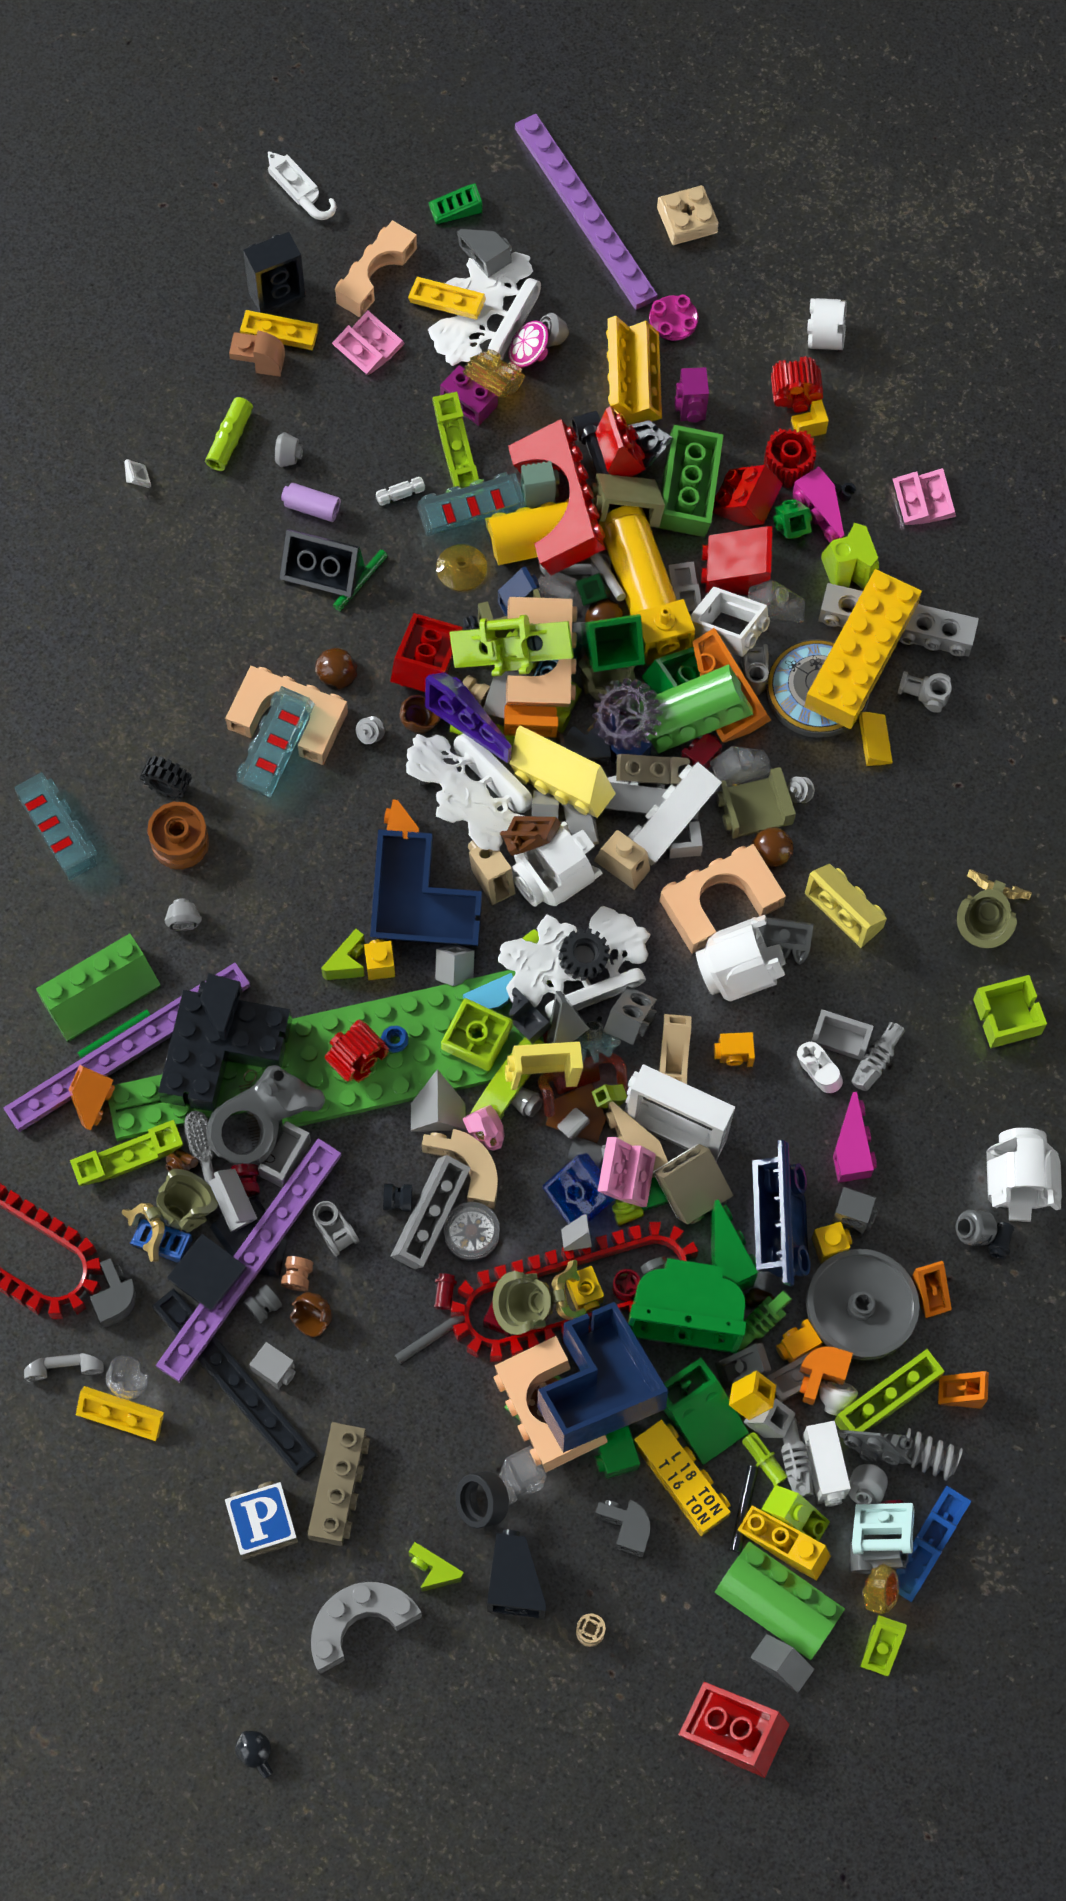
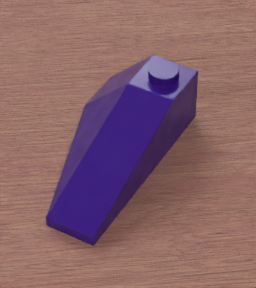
[425,672,512,763]

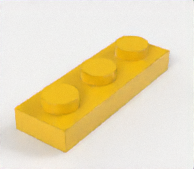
[408,277,486,320]
[240,310,319,350]
[76,1386,164,1441]

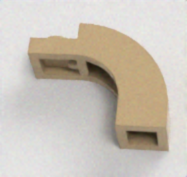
[659,1014,691,1084]
[422,1129,498,1209]

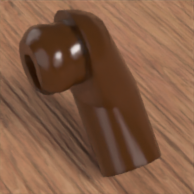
[744,1288,775,1307]

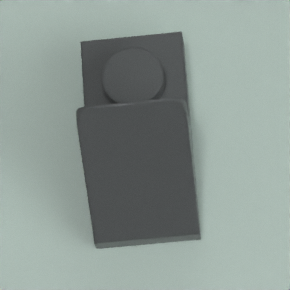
[715,1343,771,1390]

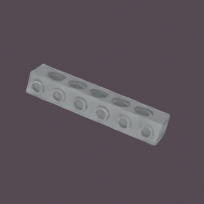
[818,583,979,657]

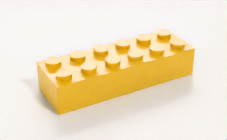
[804,569,922,729]

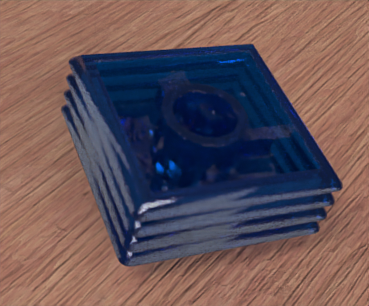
[542,1153,615,1224]

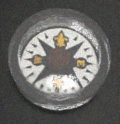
[444,1202,500,1261]

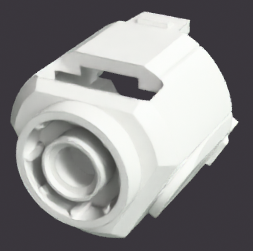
[511,821,603,906]
[696,915,786,1002]
[986,1128,1062,1222]

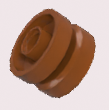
[147,802,209,870]

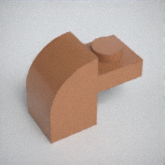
[229,330,285,377]

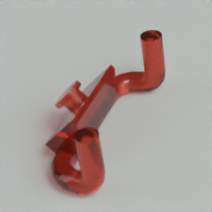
[538,1053,628,1117]

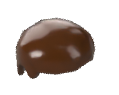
[585,599,624,622]
[315,648,357,689]
[400,695,440,734]
[752,827,794,867]
[290,1292,332,1338]

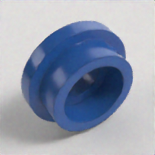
[381,1026,409,1053]

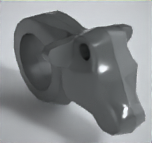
[207,1065,325,1164]

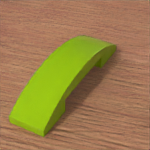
[432,392,482,496]
[470,1038,545,1134]
[70,1119,184,1186]

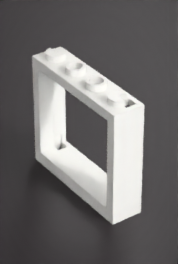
[624,1064,735,1161]

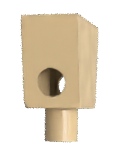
[594,830,650,890]
[468,840,515,905]

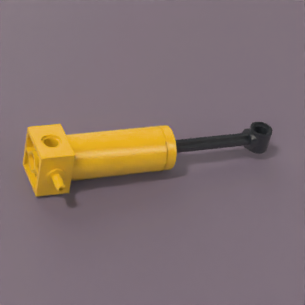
[571,411,695,667]

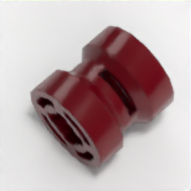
[231,1164,260,1197]
[612,1269,641,1303]

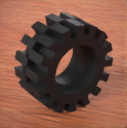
[140,756,192,799]
[558,928,610,981]

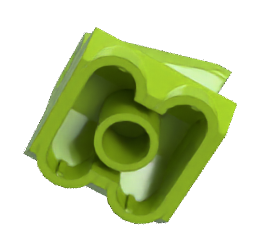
[821,523,879,590]

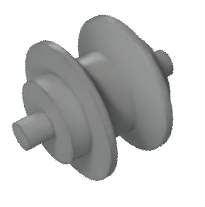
[356,716,385,744]
[786,777,815,803]

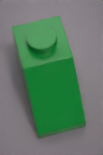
[595,1425,640,1479]

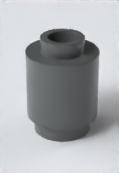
[567,1138,603,1173]

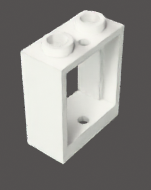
[690,587,770,657]
[802,1421,851,1507]

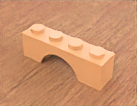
[335,220,417,318]

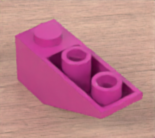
[793,467,844,543]
[833,1092,877,1183]

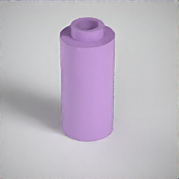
[281,483,341,522]

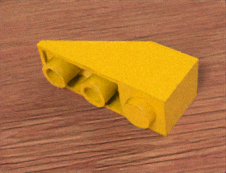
[737,1506,831,1581]

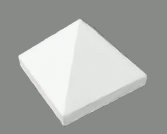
[125,459,151,488]

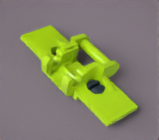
[450,615,574,677]

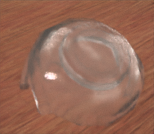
[105,1356,148,1400]

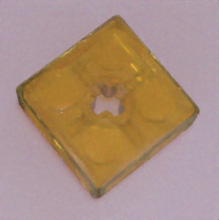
[463,349,525,398]

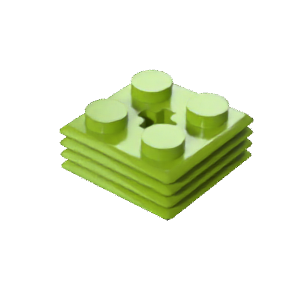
[441,998,513,1071]

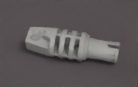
[851,1022,905,1091]
[781,1418,813,1497]

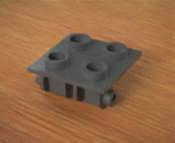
[837,1430,912,1465]

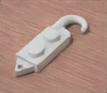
[268,152,337,220]

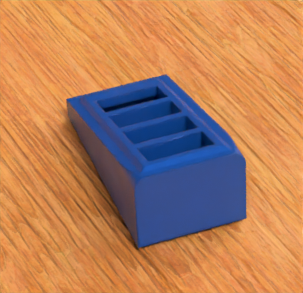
[130,1218,193,1263]

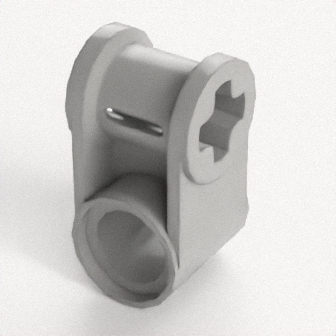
[740,644,769,695]
[313,1201,360,1257]

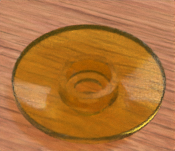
[436,544,487,591]

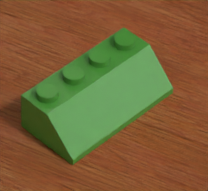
[36,933,161,1042]

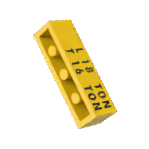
[634,1419,731,1537]

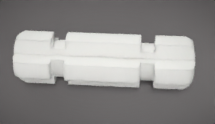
[376,477,425,505]

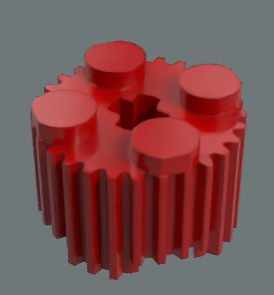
[771,356,823,413]
[764,428,816,488]
[324,1019,389,1083]

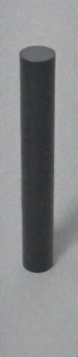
[730,1465,759,1552]

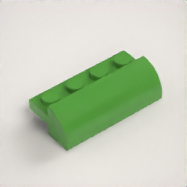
[635,664,753,753]
[715,1541,845,1661]

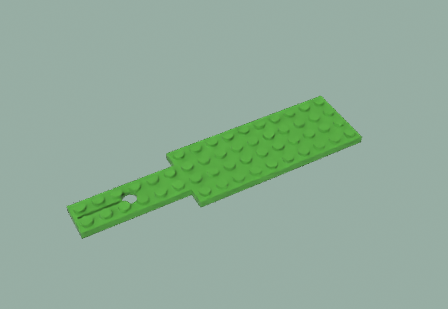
[108,970,544,1141]

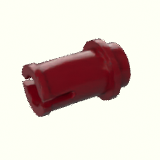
[434,1273,457,1310]

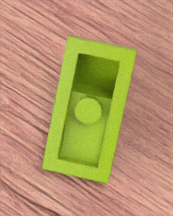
[321,929,365,980]
[409,1542,464,1591]
[861,1615,907,1676]

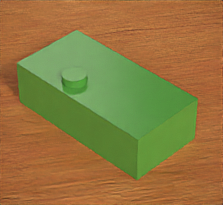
[656,425,723,537]

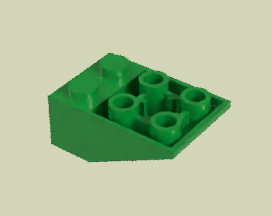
[711,1199,758,1292]
[663,1357,749,1465]

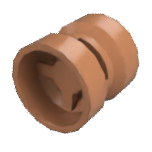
[281,1256,314,1292]

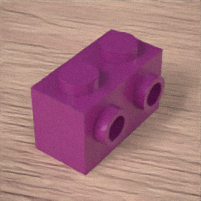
[440,365,498,426]
[675,367,709,422]

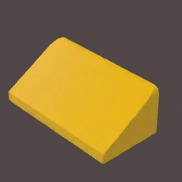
[859,712,893,766]

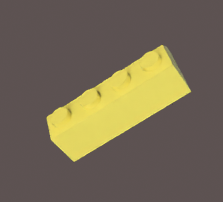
[509,726,616,818]

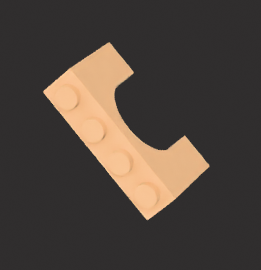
[506,597,577,707]
[225,666,348,765]
[660,844,786,954]
[493,1336,607,1472]

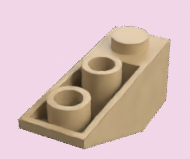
[605,1101,668,1178]

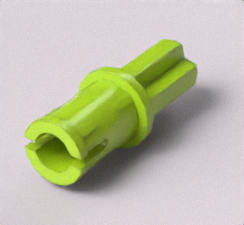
[742,1432,787,1486]

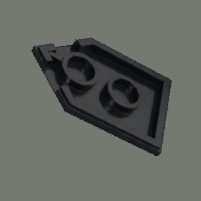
[628,420,673,468]
[210,1196,287,1278]

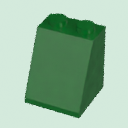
[581,614,645,672]

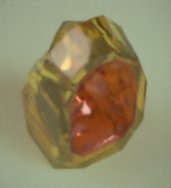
[862,1563,899,1614]

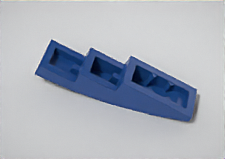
[887,1485,972,1602]

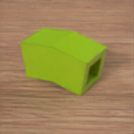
[592,1084,627,1108]

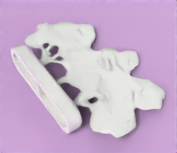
[428,252,541,366]
[406,733,533,851]
[498,906,651,1019]

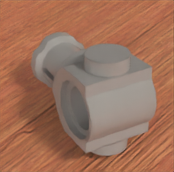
[898,671,952,712]

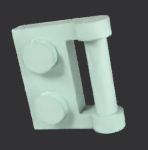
[852,1503,915,1554]

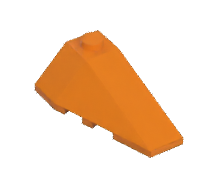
[692,627,771,743]

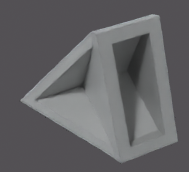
[411,1069,466,1132]

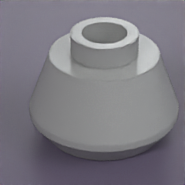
[539,313,569,347]
[275,432,303,467]
[165,898,202,931]

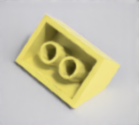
[805,864,887,948]

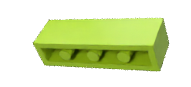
[834,1349,945,1432]

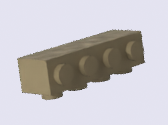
[308,1422,370,1546]

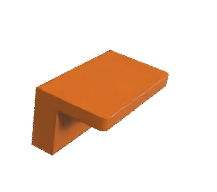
[504,705,558,738]

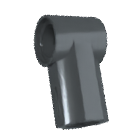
[850,1542,909,1574]

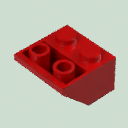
[595,407,645,477]
[713,465,783,526]

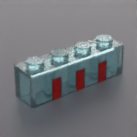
[417,472,525,536]
[236,686,315,798]
[14,772,98,881]

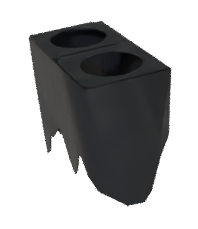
[555,719,611,767]

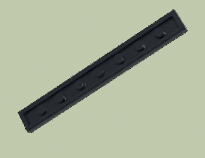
[152,1288,318,1476]

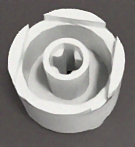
[807,298,847,350]

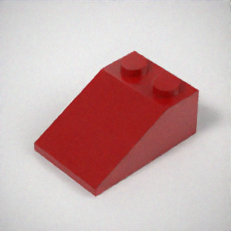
[390,613,463,692]
[678,1682,790,1778]

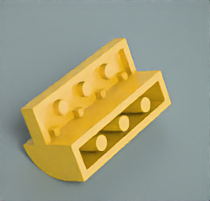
[606,316,662,425]
[485,498,569,565]

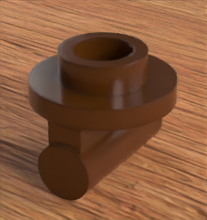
[166,1149,198,1172]

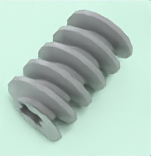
[900,1428,963,1481]

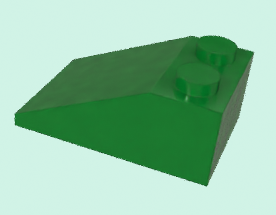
[642,647,700,696]

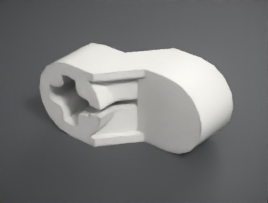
[797,1042,843,1093]

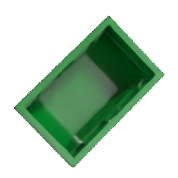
[627,1258,746,1353]

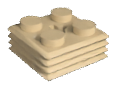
[657,185,719,245]

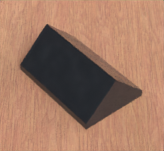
[279,529,365,597]

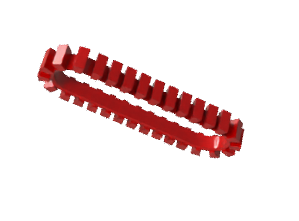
[0,1183,103,1319]
[451,1222,699,1362]

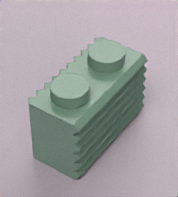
[521,461,560,508]

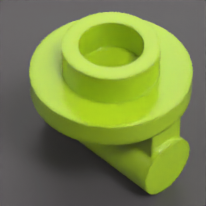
[612,1199,644,1226]

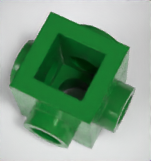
[773,499,812,539]

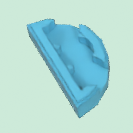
[463,973,513,1011]

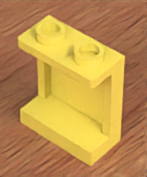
[505,1042,583,1090]

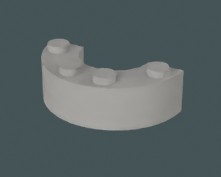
[311,1582,422,1675]

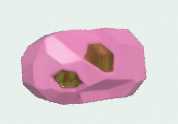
[463,1105,505,1151]

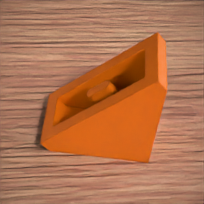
[911,1261,952,1318]
[938,1371,989,1409]

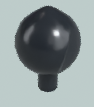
[235,1731,273,1778]

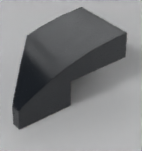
[510,987,552,1045]

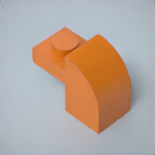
[799,1347,853,1405]

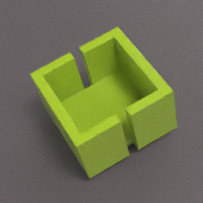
[973,975,1047,1048]

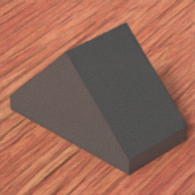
[547,991,589,1044]
[750,1634,814,1694]

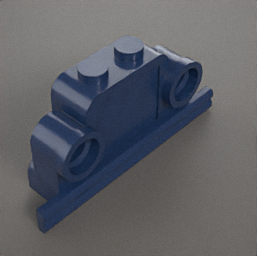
[752,1140,810,1286]

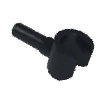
[833,482,856,502]

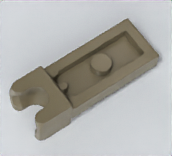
[616,754,690,786]

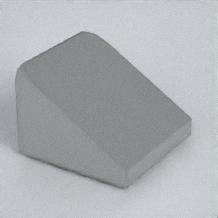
[557,1108,590,1140]
[561,1214,592,1251]

